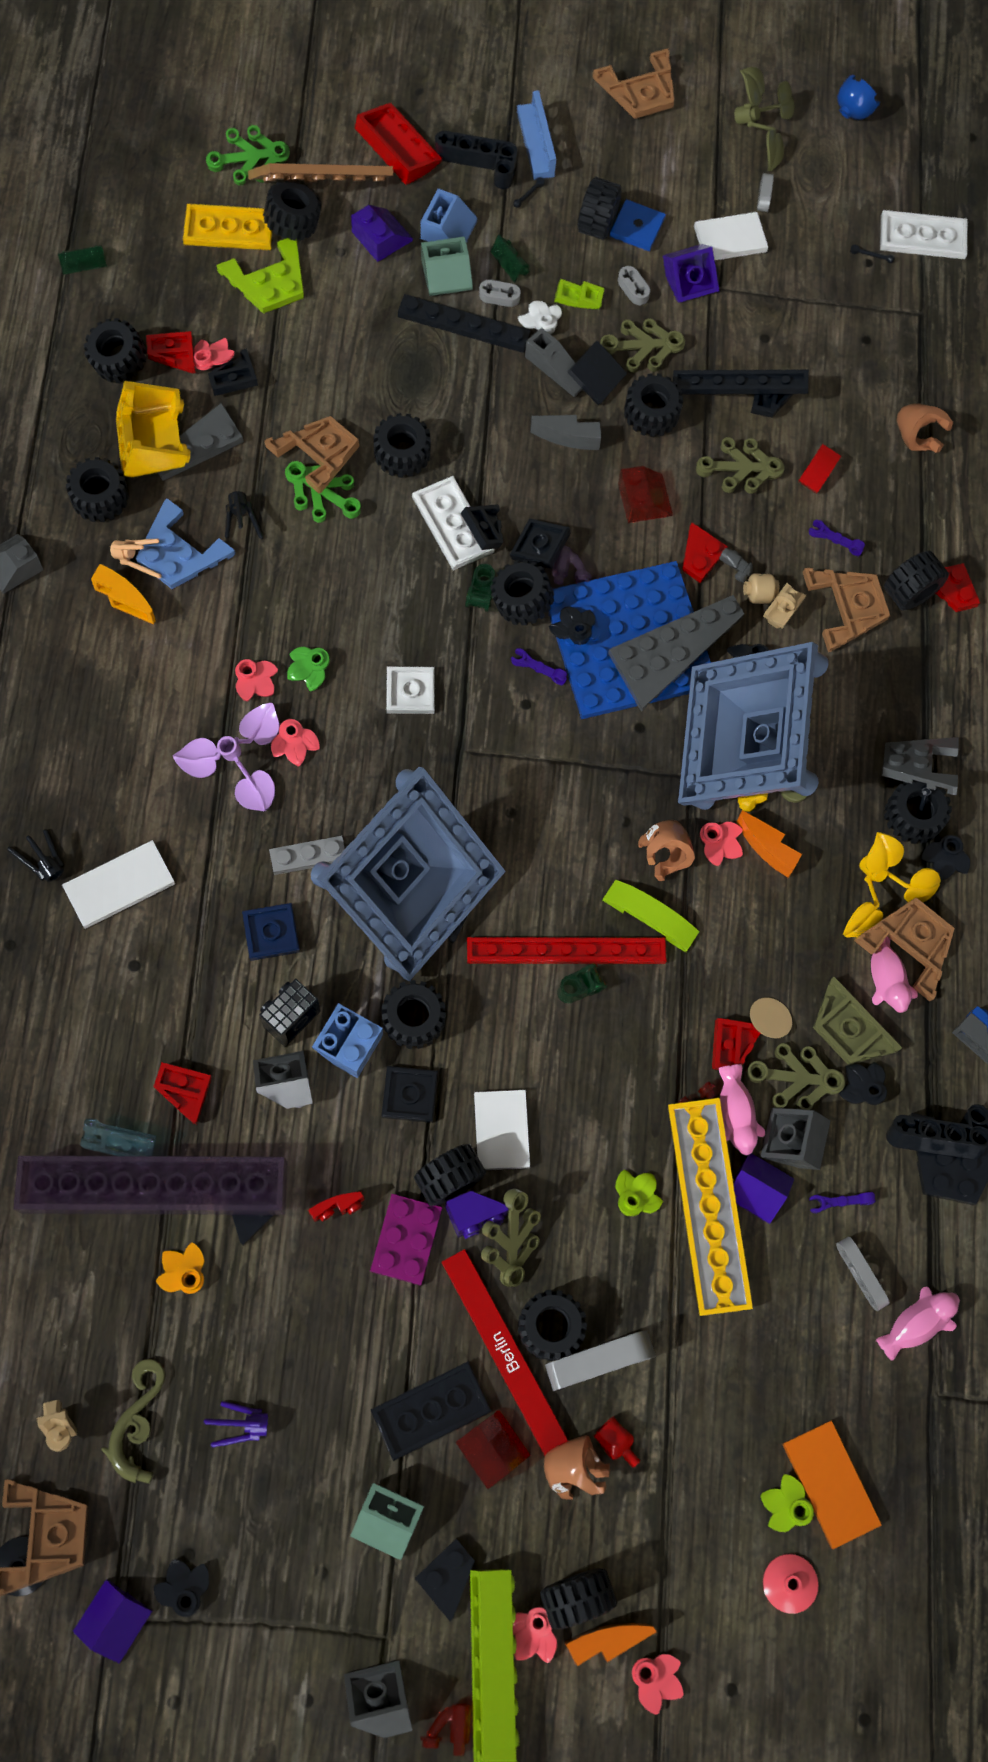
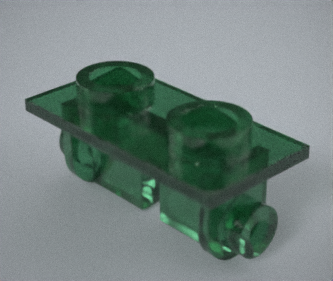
[490,234,530,282]
[58,245,107,275]

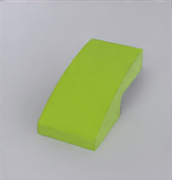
[554,279,604,309]

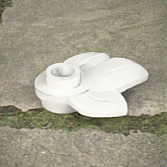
[518,301,562,334]

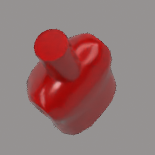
[593,1416,640,1468]

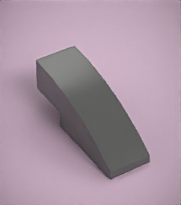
[530,415,601,450]

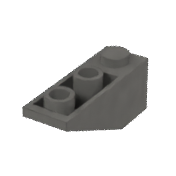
[525,328,583,397]

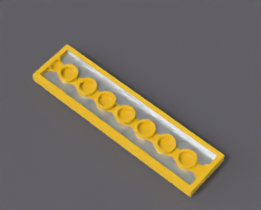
[668,1098,753,1316]

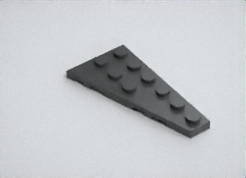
[608,595,744,712]

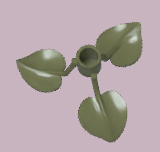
[735,67,795,172]

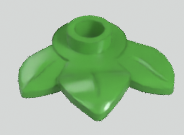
[287,647,330,692]

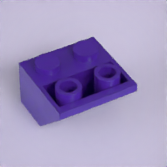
[446,1191,508,1239]

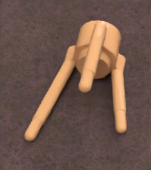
[110,539,162,578]

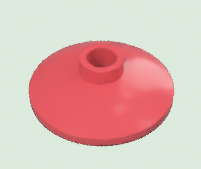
[763,1554,818,1613]

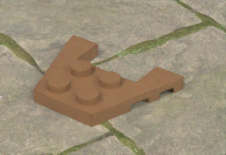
[593,49,674,119]
[264,416,360,494]
[803,568,890,652]
[854,898,955,1001]
[0,1480,88,1596]

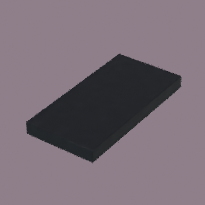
[371,1361,492,1461]

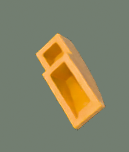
[91,564,156,624]

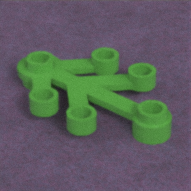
[206,125,290,185]
[285,461,361,523]

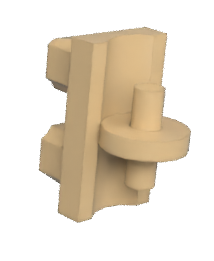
[763,583,806,629]
[37,1400,77,1452]

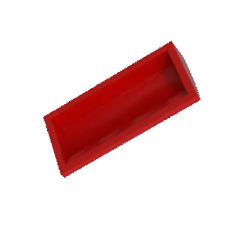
[355,102,442,185]

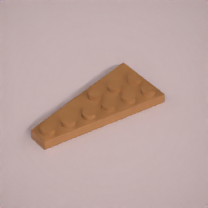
[248,163,393,183]

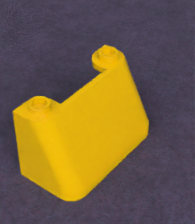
[116,381,191,477]

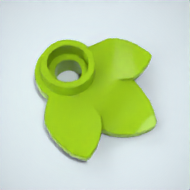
[615,1170,663,1216]
[761,1474,814,1532]

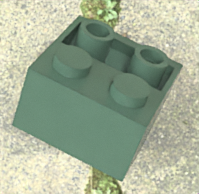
[421,237,473,296]
[350,1483,424,1560]

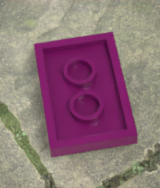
[370,1194,442,1286]

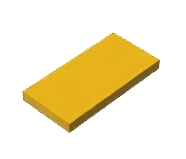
[183,204,273,250]

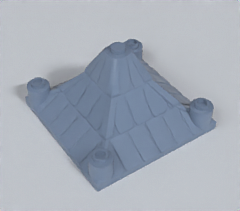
[678,642,828,810]
[311,767,506,981]

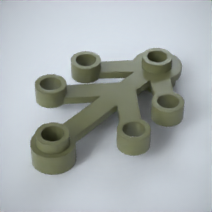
[600,319,685,373]
[696,437,785,494]
[746,1043,845,1110]
[481,1189,541,1287]

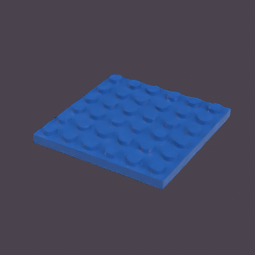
[548,561,711,719]

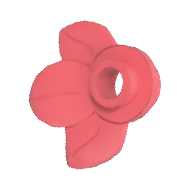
[194,338,235,370]
[235,659,278,701]
[271,719,320,766]
[700,822,743,866]
[513,1607,557,1663]
[632,1654,684,1715]

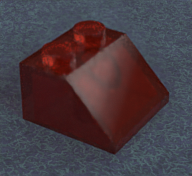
[618,466,673,523]
[455,1410,531,1489]

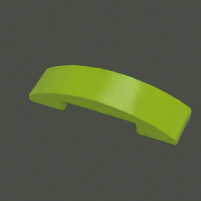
[602,880,699,952]

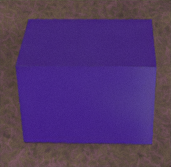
[733,1153,794,1224]
[73,1579,153,1663]

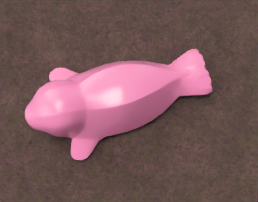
[871,937,918,1013]
[719,1064,765,1155]
[876,1287,960,1361]

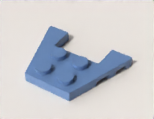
[136,499,235,589]

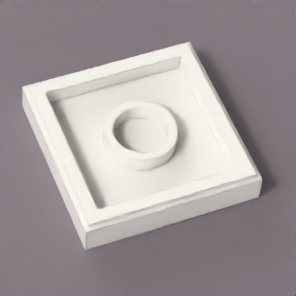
[387,667,434,714]

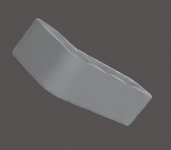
[545,1330,656,1391]

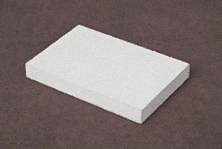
[694,212,768,260]
[474,1090,530,1170]

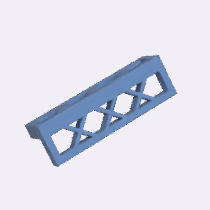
[517,90,556,180]

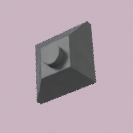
[0,534,43,594]
[253,1051,313,1109]
[344,1661,412,1738]

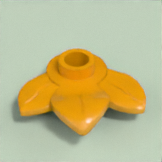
[156,1243,204,1294]

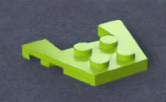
[217,238,304,314]

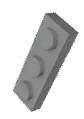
[269,836,345,875]

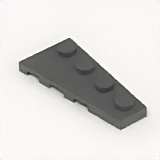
[157,403,244,481]

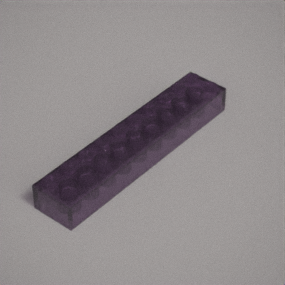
[14,1156,288,1215]

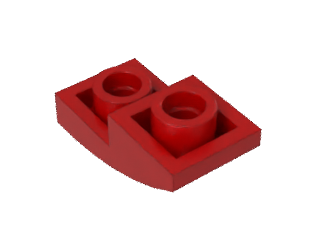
[798,444,841,494]
[308,1192,364,1222]

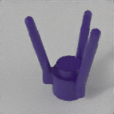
[204,1401,268,1447]

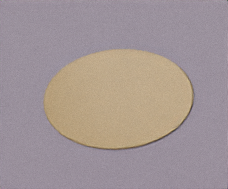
[750,998,792,1038]

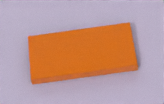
[782,1421,882,1549]

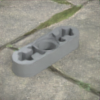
[836,1237,889,1311]

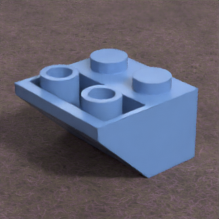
[421,189,477,242]
[312,1003,383,1078]

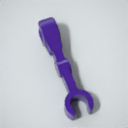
[809,520,865,556]
[511,648,567,685]
[809,1192,876,1213]

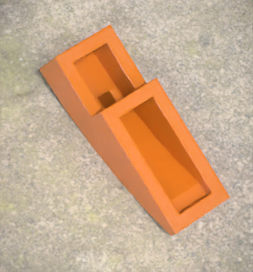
[736,810,802,878]
[564,1623,656,1666]

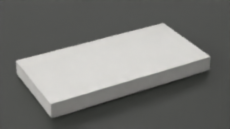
[880,210,968,259]
[412,476,494,570]
[62,840,175,929]

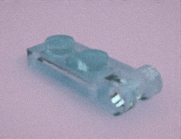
[80,1118,157,1163]

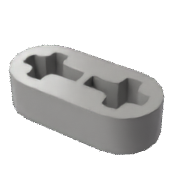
[757,173,774,212]
[618,266,650,305]
[479,280,520,307]

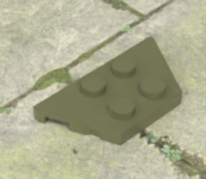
[813,977,902,1065]

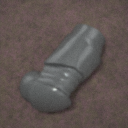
[720,548,753,583]

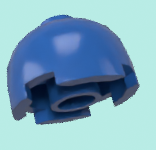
[837,75,880,120]

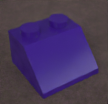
[351,205,413,262]
[663,244,719,302]

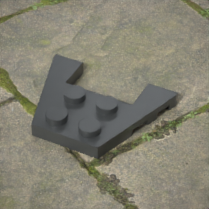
[882,737,959,795]

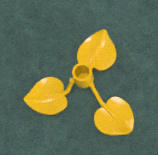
[843,832,941,937]

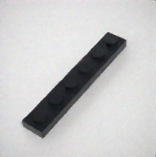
[398,294,531,353]
[673,369,809,394]

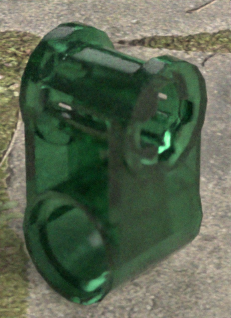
[465,564,495,612]
[557,963,607,1004]

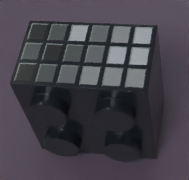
[259,979,321,1047]

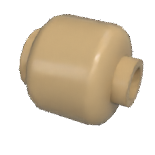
[743,573,779,604]

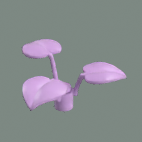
[173,703,280,811]

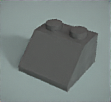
[761,1108,831,1170]

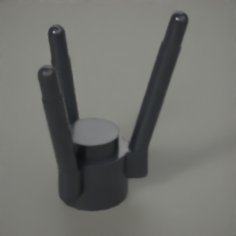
[225,491,263,539]
[7,829,64,882]

